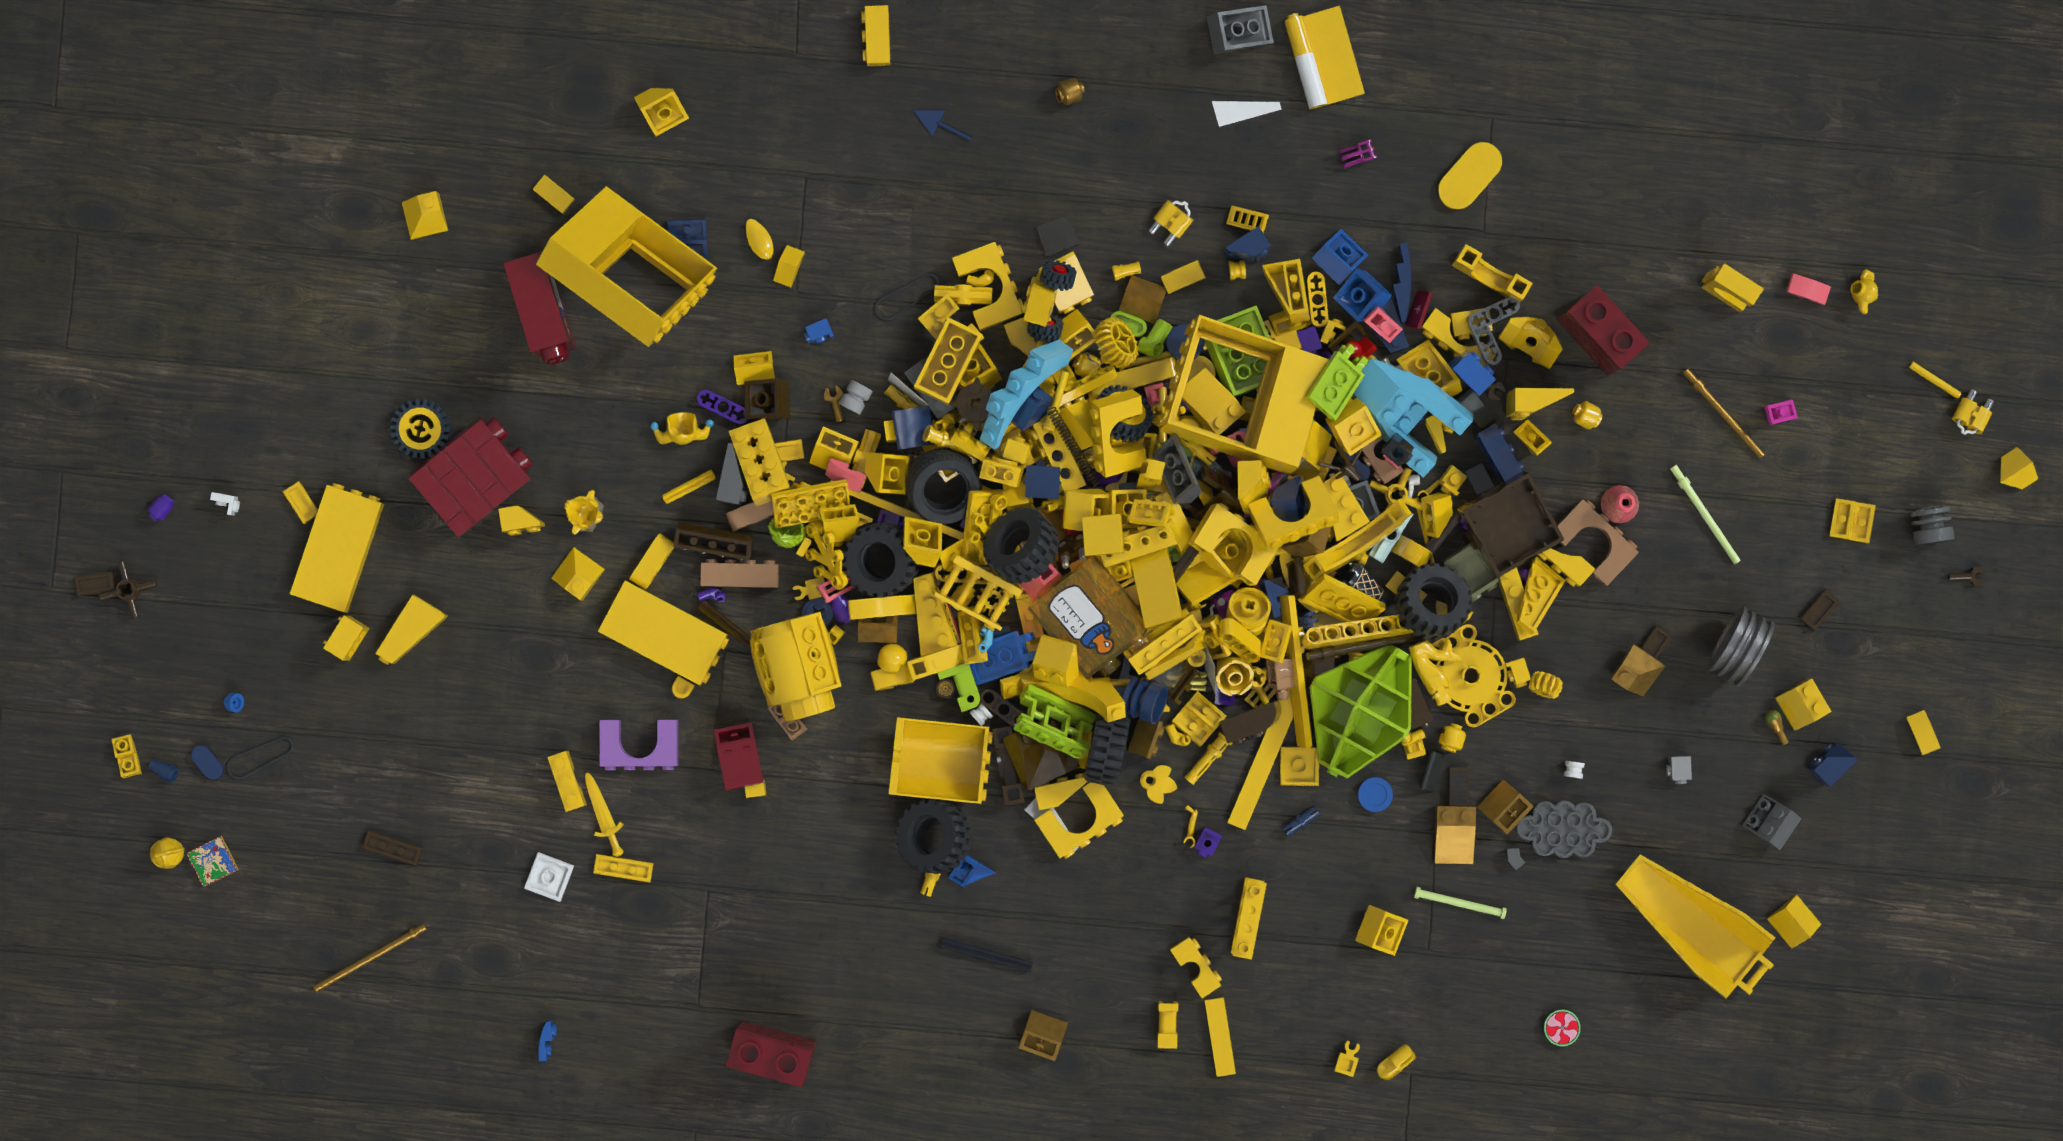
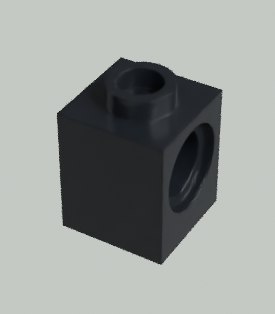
[1381,432,1414,467]

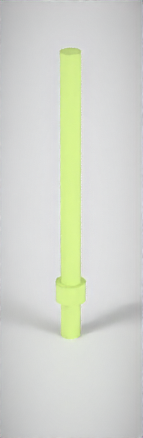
[1670,465,1740,564]

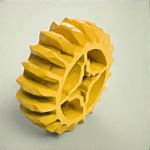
[1094,317,1139,368]

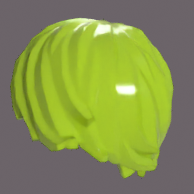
[768,518,806,548]

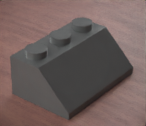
[904,356,960,421]
[1152,434,1202,504]

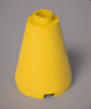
[1216,652,1254,696]

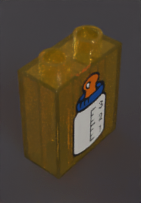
[1027,556,1150,679]

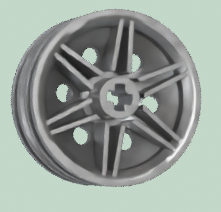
[1707,606,1775,687]

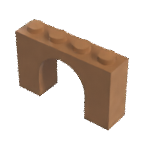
[1557,500,1639,586]

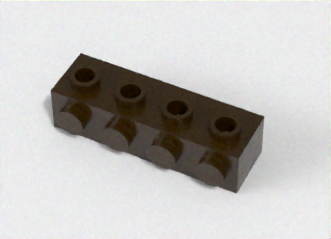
[673,522,755,560]

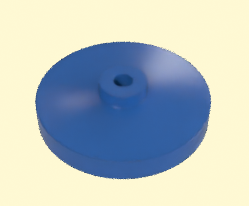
[1358,777,1393,812]

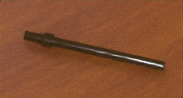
[1306,634,1416,661]

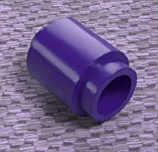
[147,493,175,522]
[830,594,852,624]

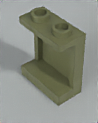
[1441,543,1500,602]

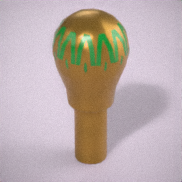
[1764,710,1789,745]

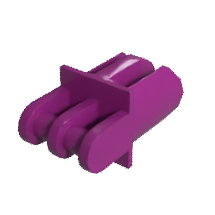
[1338,139,1377,169]

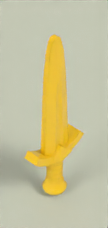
[585,773,624,857]

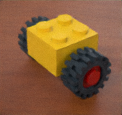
[1022,260,1077,343]

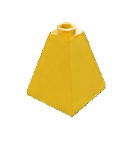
[1108,489,1147,529]

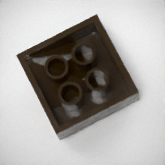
[1002,717,1080,791]

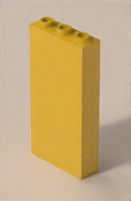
[290,483,384,613]
[598,581,729,685]

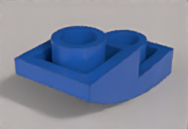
[539,1020,557,1061]

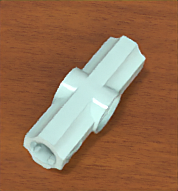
[1369,514,1413,563]

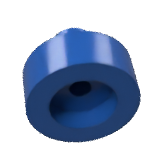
[224,692,244,713]

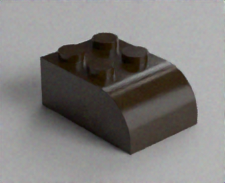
[1220,700,1281,745]

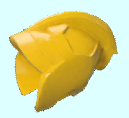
[150,837,184,869]

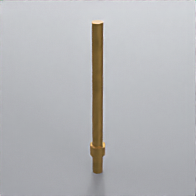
[1683,368,1765,459]

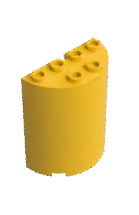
[889,717,993,804]

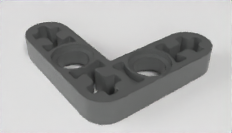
[1467,297,1520,366]

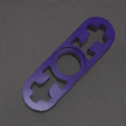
[697,390,748,425]

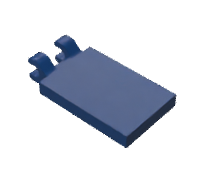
[969,631,1036,686]

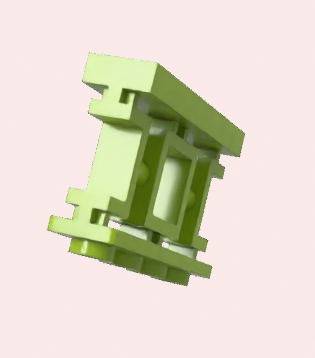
[1014,684,1097,760]

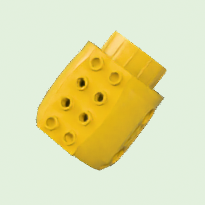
[750,612,842,722]

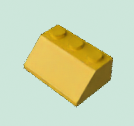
[1238,460,1271,515]

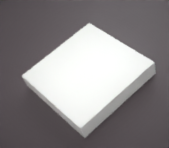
[524,852,574,902]

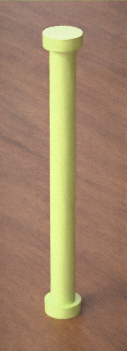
[1414,887,1507,919]

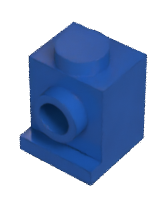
[804,318,834,344]

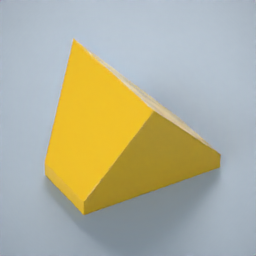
[2000,447,2038,490]

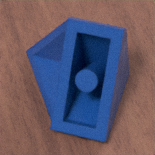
[948,853,996,888]

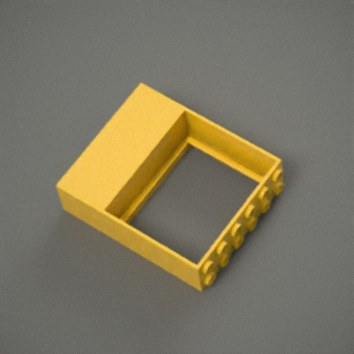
[536,186,717,347]
[1158,315,1329,475]

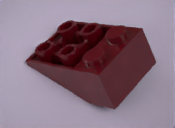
[714,722,764,791]

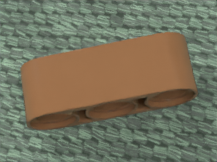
[726,501,773,532]

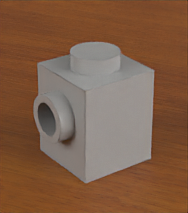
[1666,756,1692,784]

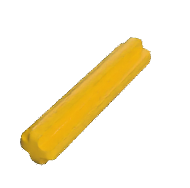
[662,470,716,504]

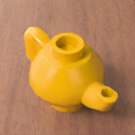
[1850,269,1878,315]

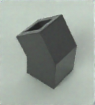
[1506,848,1525,870]

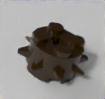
[951,377,997,430]

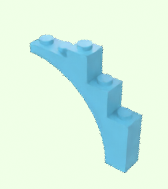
[980,340,1073,449]

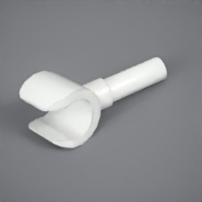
[1408,475,1420,498]

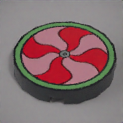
[1542,1008,1581,1047]

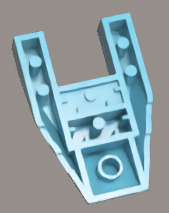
[1353,358,1474,478]

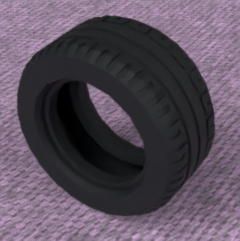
[905,448,981,525]

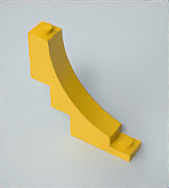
[1000,670,1126,722]

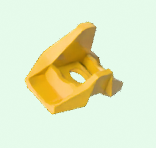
[1498,317,1563,369]

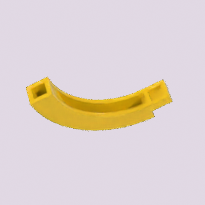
[1303,498,1412,582]

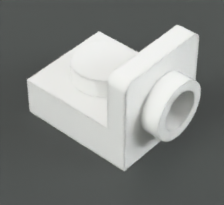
[210,492,240,516]

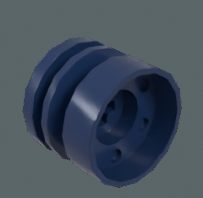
[1123,676,1168,724]

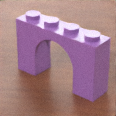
[600,720,678,770]

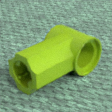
[1138,319,1172,358]

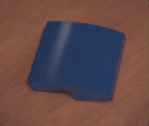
[667,218,708,259]
[892,406,935,450]

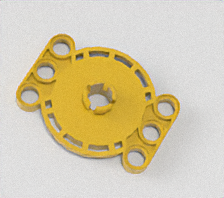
[1430,624,1516,727]

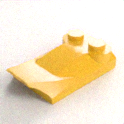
[1145,630,1207,680]

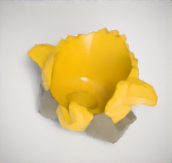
[564,490,604,535]

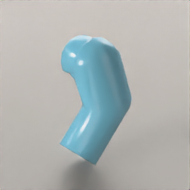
[978,626,993,652]

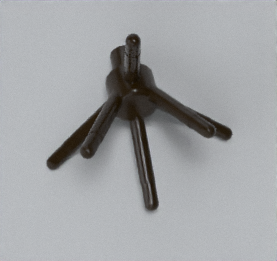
[1317,440,1363,481]

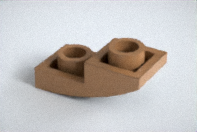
[768,704,808,741]

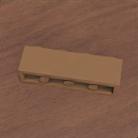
[701,559,779,588]

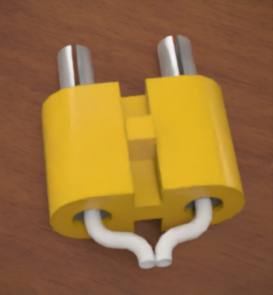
[1149,200,1193,246]
[1952,389,1994,435]

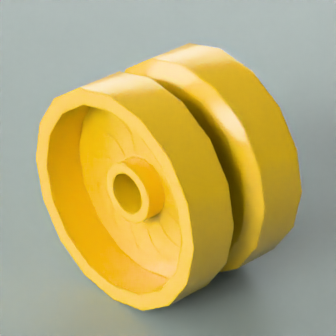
[1226,587,1271,636]

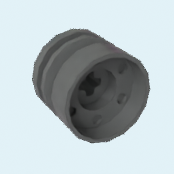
[1909,505,1955,545]

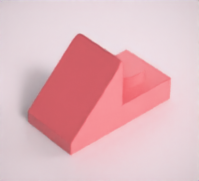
[1364,307,1403,343]

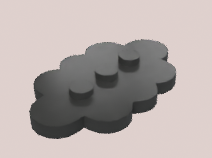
[1516,800,1612,858]

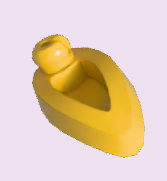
[746,219,773,260]

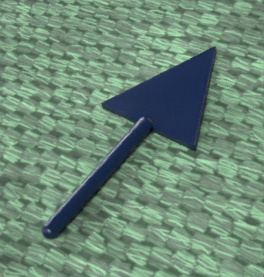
[913,110,971,141]

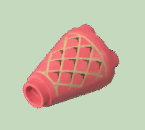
[1600,485,1639,523]

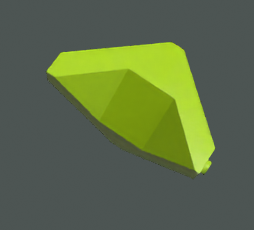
[1310,645,1412,778]

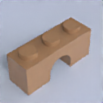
[1362,436,1404,485]

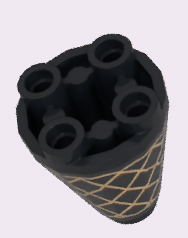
[1335,560,1388,603]

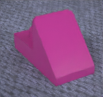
[1763,400,1798,426]

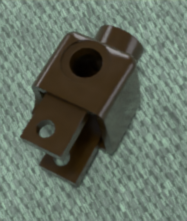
[1180,464,1245,522]

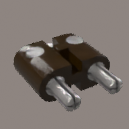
[1058,533,1086,569]

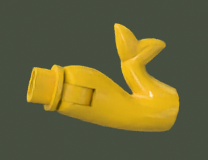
[1409,638,1462,706]

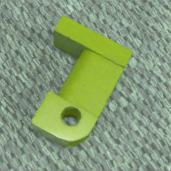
[938,664,980,712]

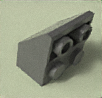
[1742,794,1802,850]

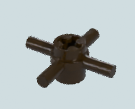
[99,561,158,619]

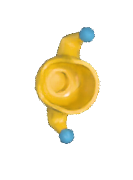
[650,412,714,445]

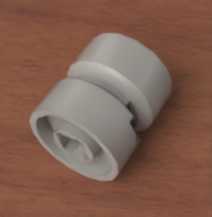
[839,380,873,415]

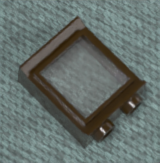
[1140,660,1203,705]

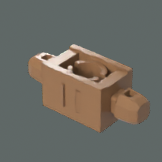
[1266,657,1295,700]

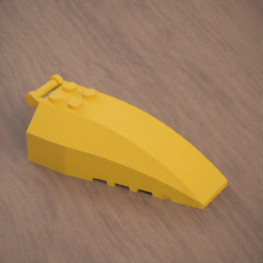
[1616,855,1775,999]

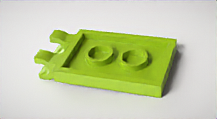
[1306,344,1369,421]

